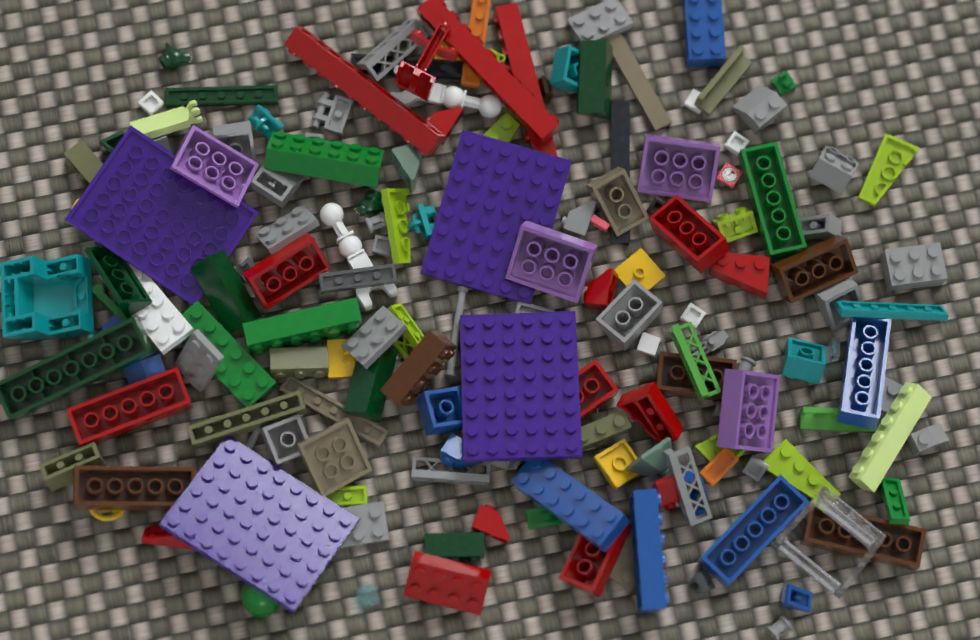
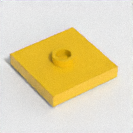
[614,248,666,291]
[327,339,356,379]
[592,438,640,491]

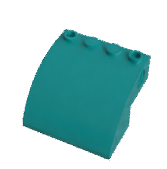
[0,254,94,340]

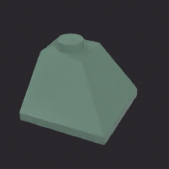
[391,145,422,192]
[626,437,672,477]

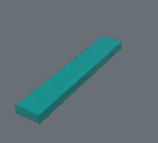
[834,301,949,321]

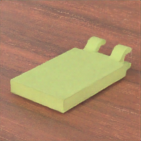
[130,100,203,139]

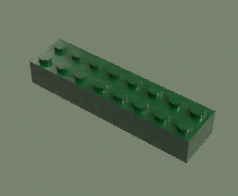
[0,317,155,421]

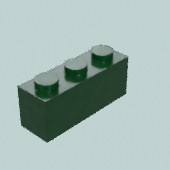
[424,532,484,562]

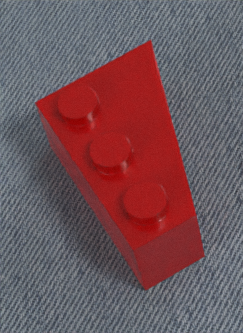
[709,252,770,299]
[616,381,683,443]

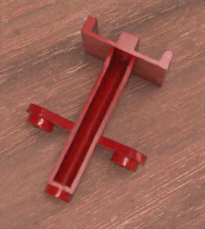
[394,21,458,101]

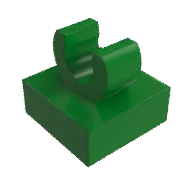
[771,71,797,97]

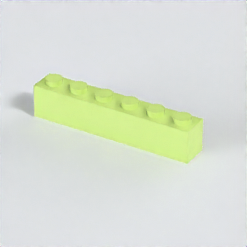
[848,382,932,493]

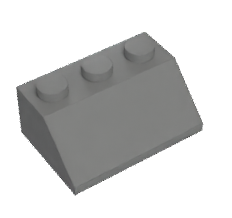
[596,279,663,351]

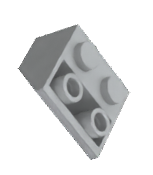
[809,145,859,194]
[251,164,305,208]

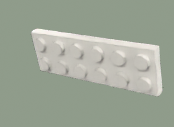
[99,263,194,355]

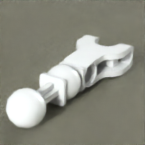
[391,65,502,118]
[320,203,398,312]

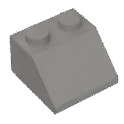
[732,85,787,135]
[213,121,257,163]
[814,277,862,331]

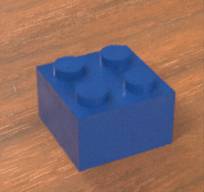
[416,386,463,436]

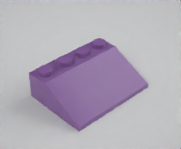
[170,125,259,208]
[637,134,721,202]
[505,220,598,303]
[717,369,780,453]

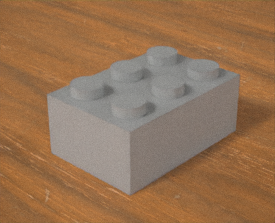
[880,242,947,292]

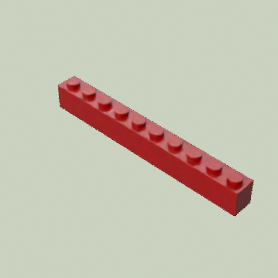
[417,0,559,144]
[492,2,558,157]
[284,26,446,155]

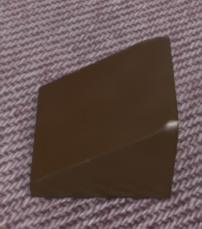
[538,76,553,101]
[646,195,668,215]

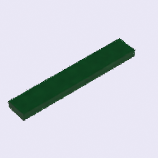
[165,85,278,108]

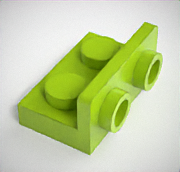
[712,207,758,243]

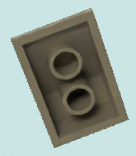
[586,167,649,237]

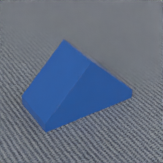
[779,584,812,612]

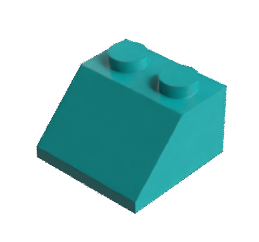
[549,45,579,92]
[782,337,826,384]

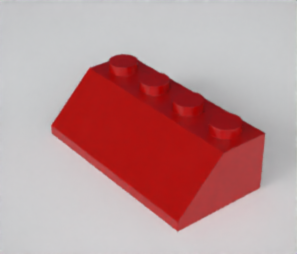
[559,523,632,598]

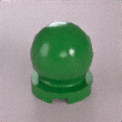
[241,583,281,618]

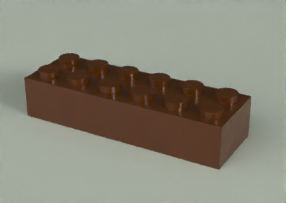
[73,466,195,511]
[800,502,926,571]

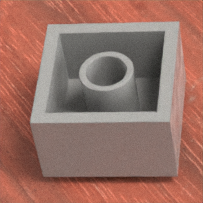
[260,414,308,466]

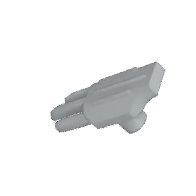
[691,330,729,355]

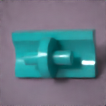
[248,104,284,140]
[408,203,436,242]

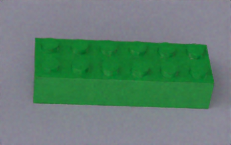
[264,131,384,188]
[738,142,807,261]
[242,297,362,356]
[181,300,278,408]

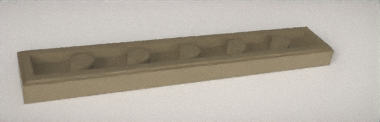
[606,33,672,132]
[279,377,389,448]

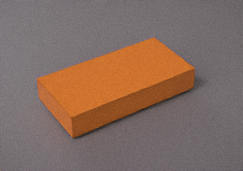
[699,448,740,487]

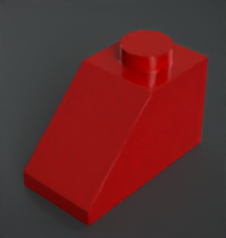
[426,107,463,145]
[583,268,618,310]
[651,475,680,511]
[471,504,510,544]

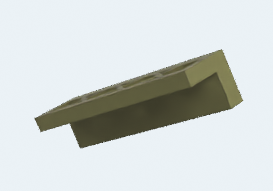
[694,45,752,117]

